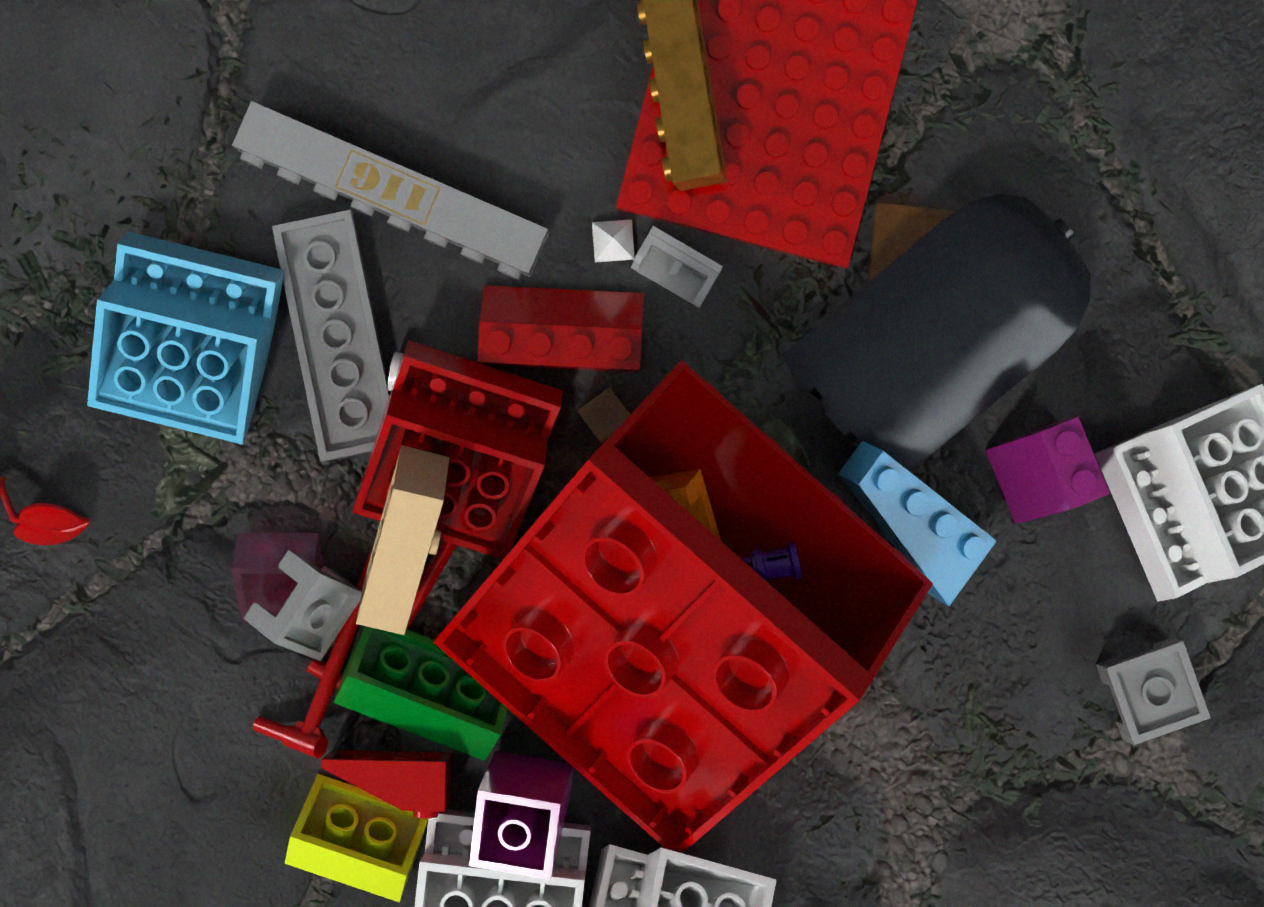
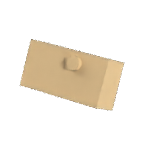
[356,445,450,635]

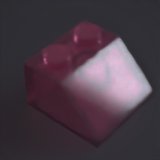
[231,533,323,623]

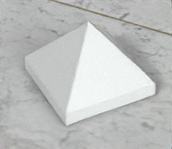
[592,219,634,263]

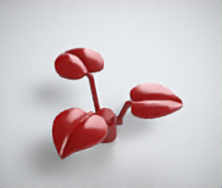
[0,477,90,546]

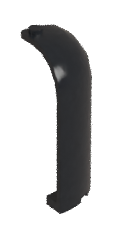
[781,194,1091,472]

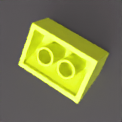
[285,774,429,903]

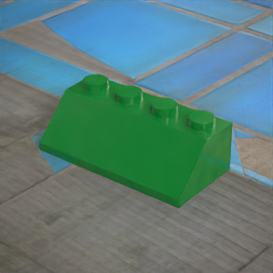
[333,626,508,761]

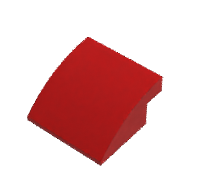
[352,340,563,559]

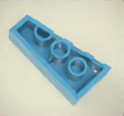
[838,441,996,606]

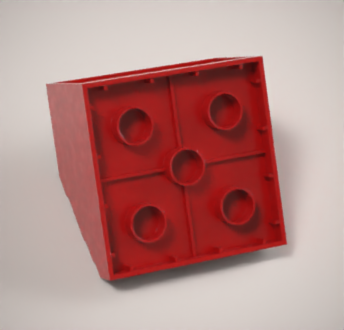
[434,360,934,853]

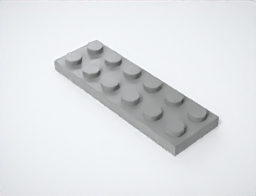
[272,210,390,462]

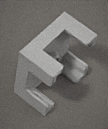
[243,550,362,661]
[1096,638,1211,745]

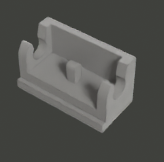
[631,226,723,308]

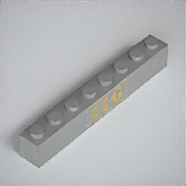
[232,101,549,280]

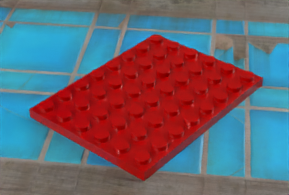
[616,0,917,269]

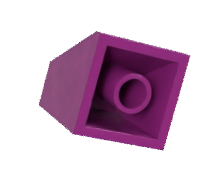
[985,417,1110,524]
[469,751,574,880]

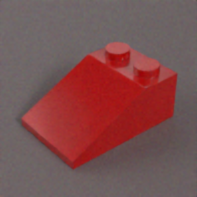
[321,750,453,819]

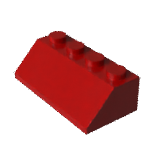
[477,285,644,373]

